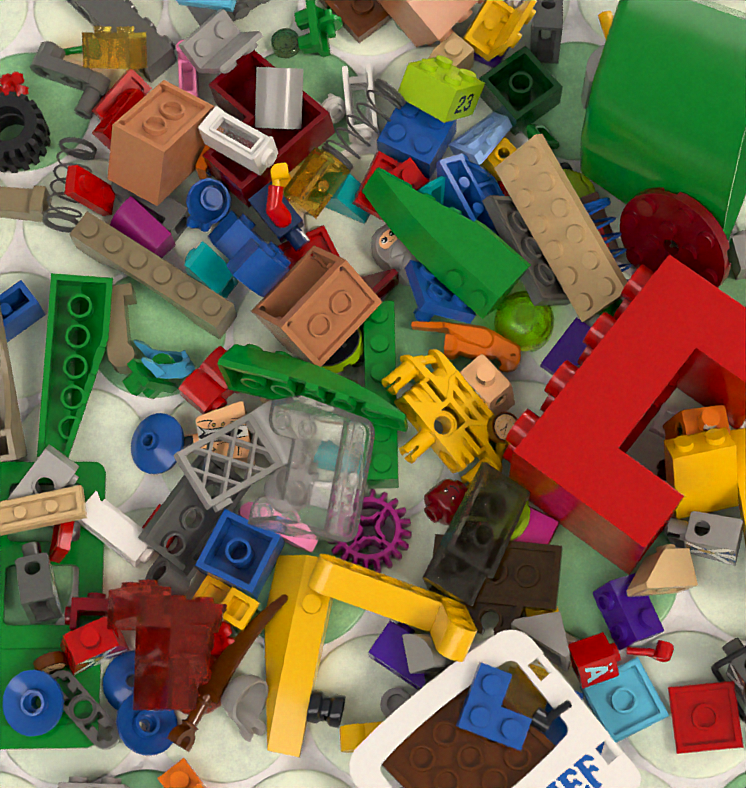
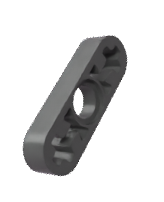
[51,670,120,750]

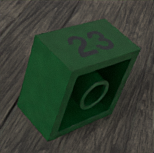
[479,45,563,136]

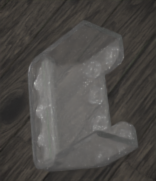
[248,395,375,543]

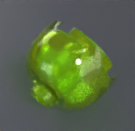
[494,290,555,352]

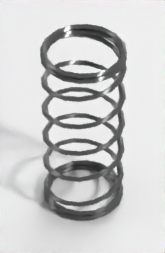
[321,79,406,171]
[42,137,97,233]

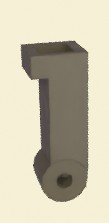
[0,185,52,222]
[107,283,138,374]

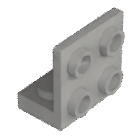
[178,9,263,74]

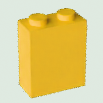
[663,427,739,519]

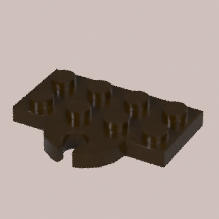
[429,534,563,636]

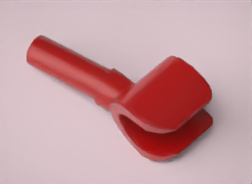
[627,640,674,663]

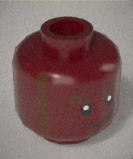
[424,479,471,525]

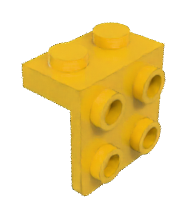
[462,0,537,61]

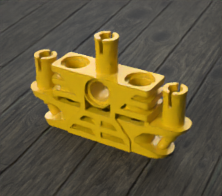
[381,349,510,492]

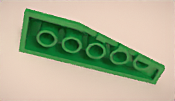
[362,167,531,319]
[37,273,113,458]
[217,344,408,432]

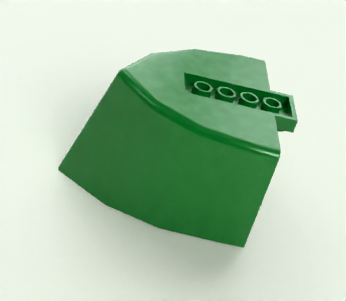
[580,0,746,241]

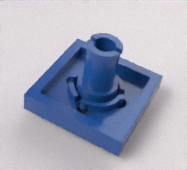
[404,260,476,324]

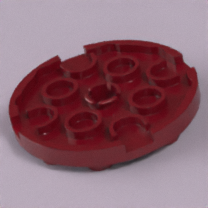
[619,187,731,288]

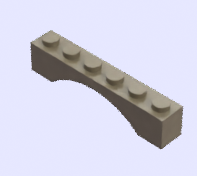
[69,211,237,340]
[0,307,27,462]

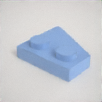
[448,112,512,165]

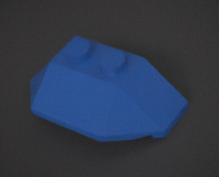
[436,153,504,237]

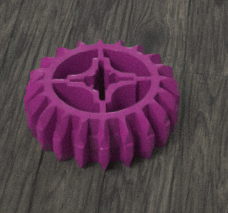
[326,488,412,573]

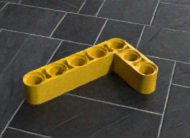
[307,554,477,662]

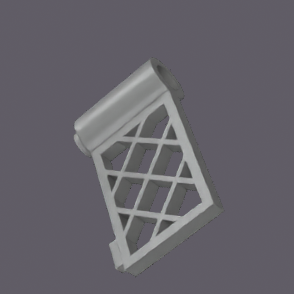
[173,400,306,512]

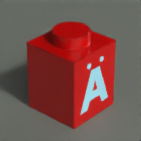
[568,632,621,689]

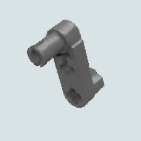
[30,41,111,119]

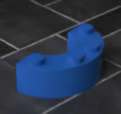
[208,210,291,297]

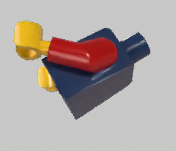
[248,163,310,252]

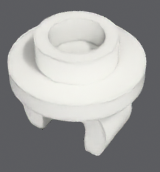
[317,93,346,124]

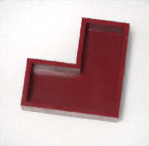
[203,50,335,208]

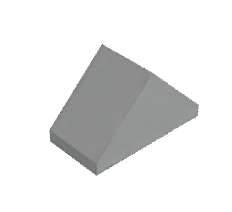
[511,611,570,671]

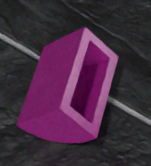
[110,196,176,258]

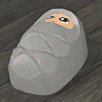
[371,224,420,286]

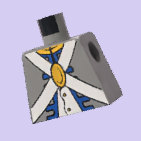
[667,511,743,566]

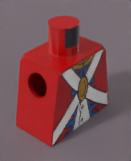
[60,616,130,676]

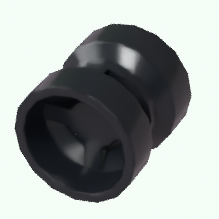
[307,689,346,728]

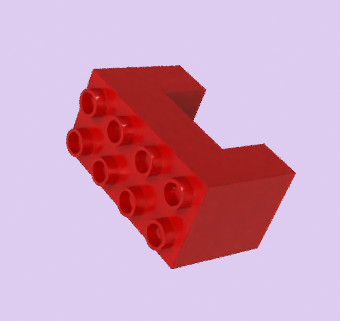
[502,255,746,575]

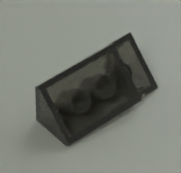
[422,462,531,606]

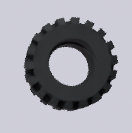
[0,92,51,173]

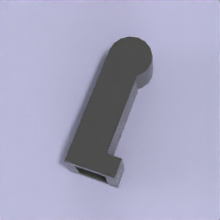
[111,182,190,242]

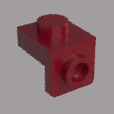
[65,593,113,631]

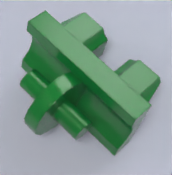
[294,0,343,57]
[122,353,178,399]

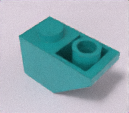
[184,241,239,299]

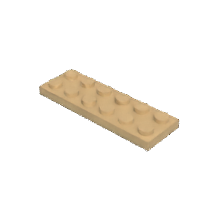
[494,134,627,322]

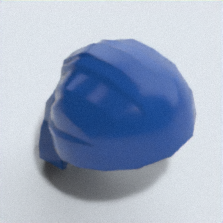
[186,178,232,232]

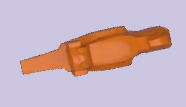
[411,321,521,373]

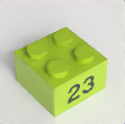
[398,55,485,123]

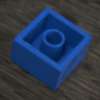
[377,101,457,180]
[195,509,285,600]

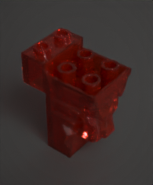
[107,579,227,711]

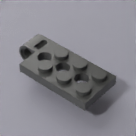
[138,448,251,602]

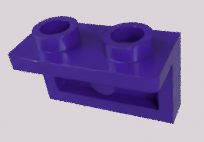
[593,573,665,650]

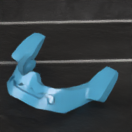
[133,340,195,379]

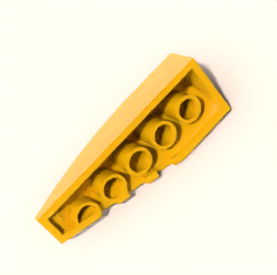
[264,555,334,757]

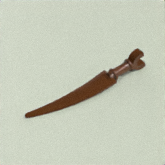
[167,594,288,752]

